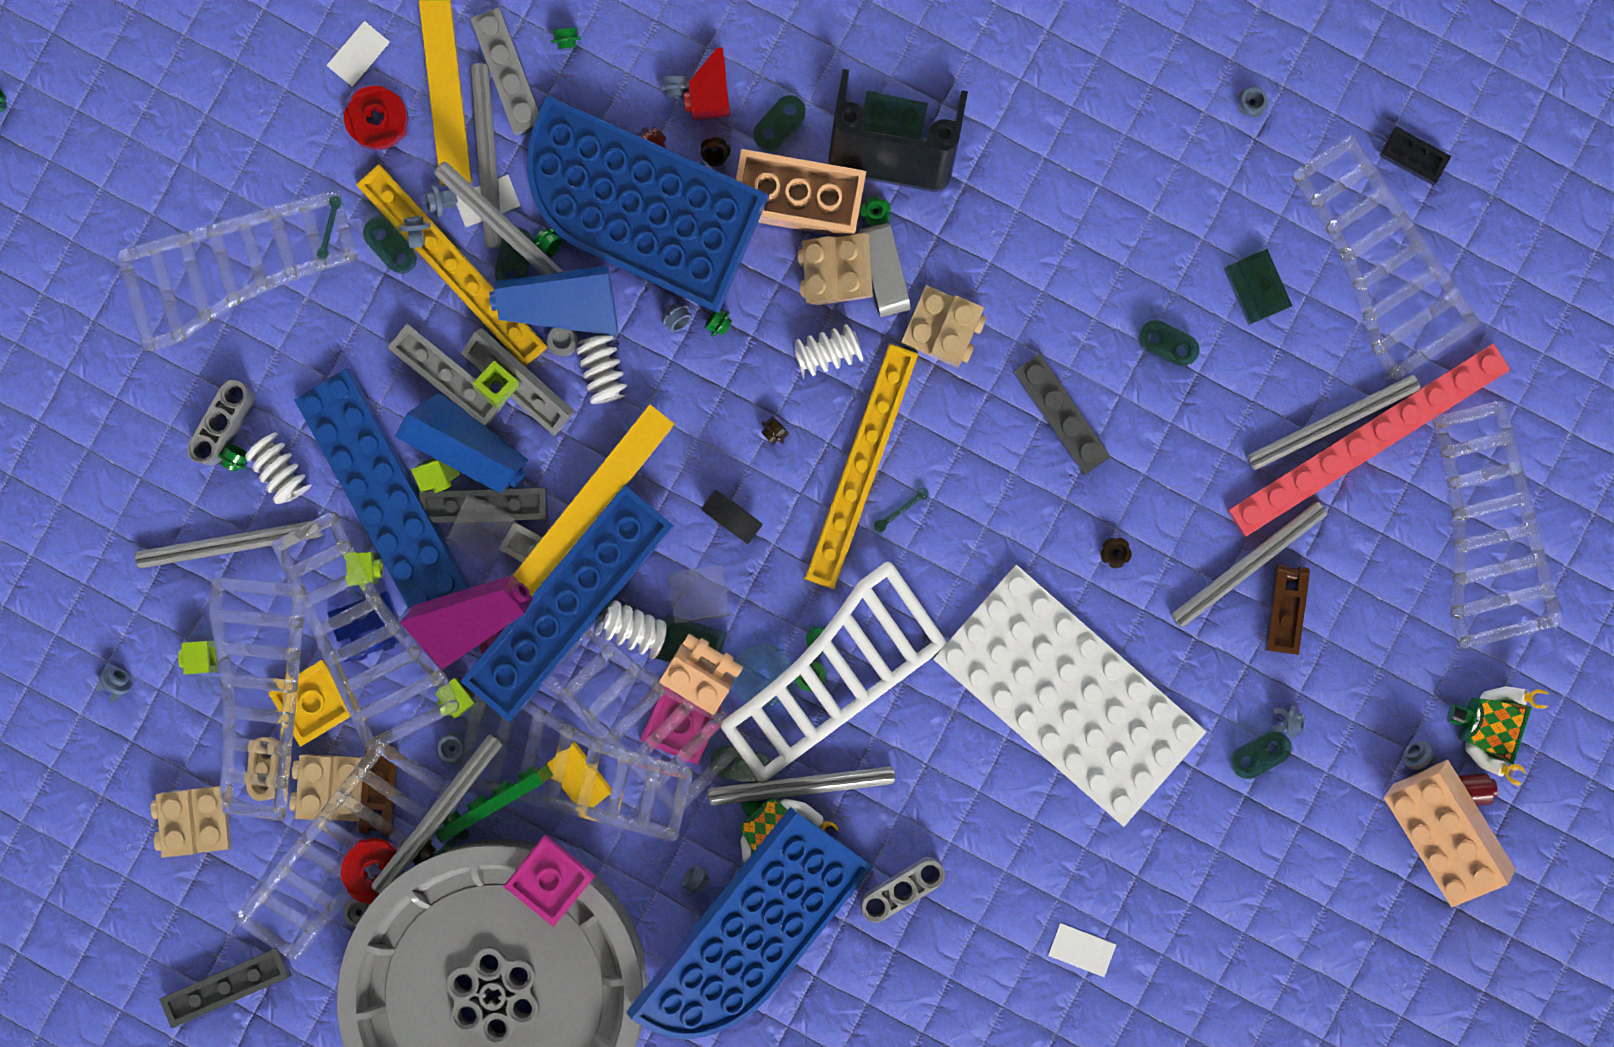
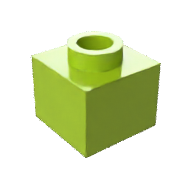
[473,361,519,410]
[411,458,460,493]
[346,552,383,586]
[178,640,218,674]
[435,676,479,718]

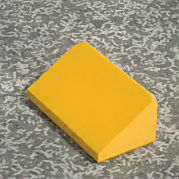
[547,741,613,814]

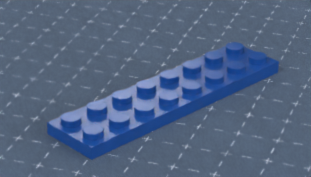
[294,369,471,609]
[460,485,674,722]

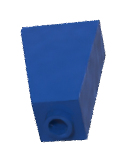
[489,266,618,335]
[395,392,529,494]

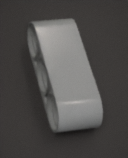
[859,222,911,317]
[187,380,255,466]
[861,857,945,923]

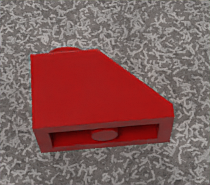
[684,47,730,120]

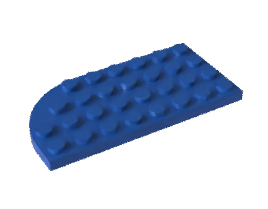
[527,95,770,312]
[626,807,873,1039]

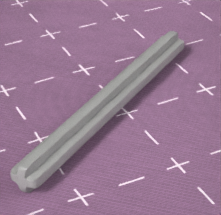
[471,63,503,249]
[434,162,564,275]
[1247,375,1420,470]
[1171,502,1327,627]
[135,520,323,568]
[372,735,502,894]
[707,766,895,806]

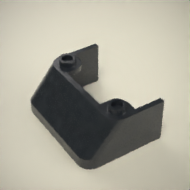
[828,69,968,192]

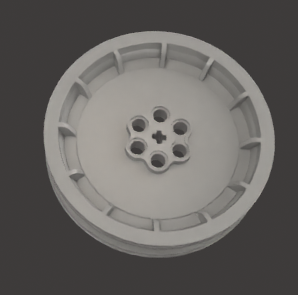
[337,839,648,1047]

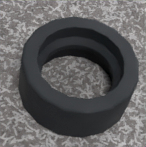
[701,489,763,544]

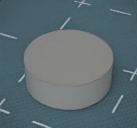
[546,327,579,357]

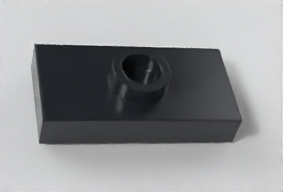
[1379,126,1451,186]

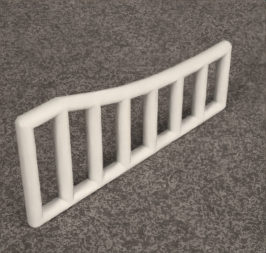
[721,562,947,782]

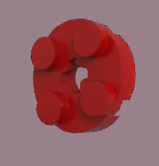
[344,85,409,150]
[340,838,406,904]

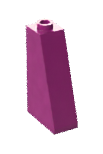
[400,575,534,669]

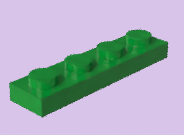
[435,764,553,843]

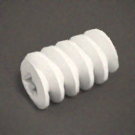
[794,324,864,379]
[576,335,627,404]
[246,432,311,504]
[594,600,666,659]

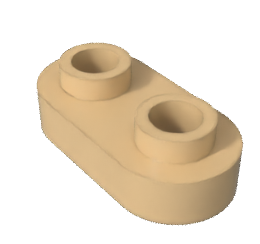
[246,737,283,801]

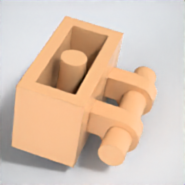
[659,634,743,715]

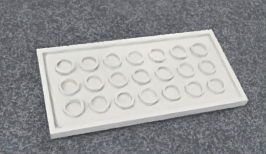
[933,565,1207,827]

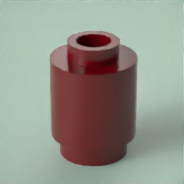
[1458,773,1498,806]

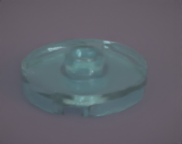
[732,644,794,707]

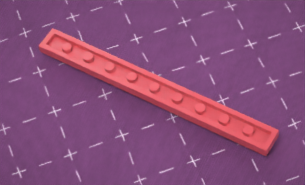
[1227,343,1511,537]

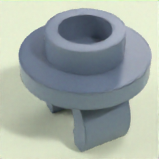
[425,186,458,217]
[399,216,431,248]
[97,667,132,703]
[1272,706,1305,738]
[1402,741,1438,773]

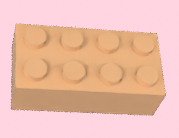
[736,149,866,237]
[1384,759,1516,908]

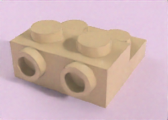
[798,233,873,305]
[901,285,987,368]
[289,753,365,822]
[151,785,232,858]

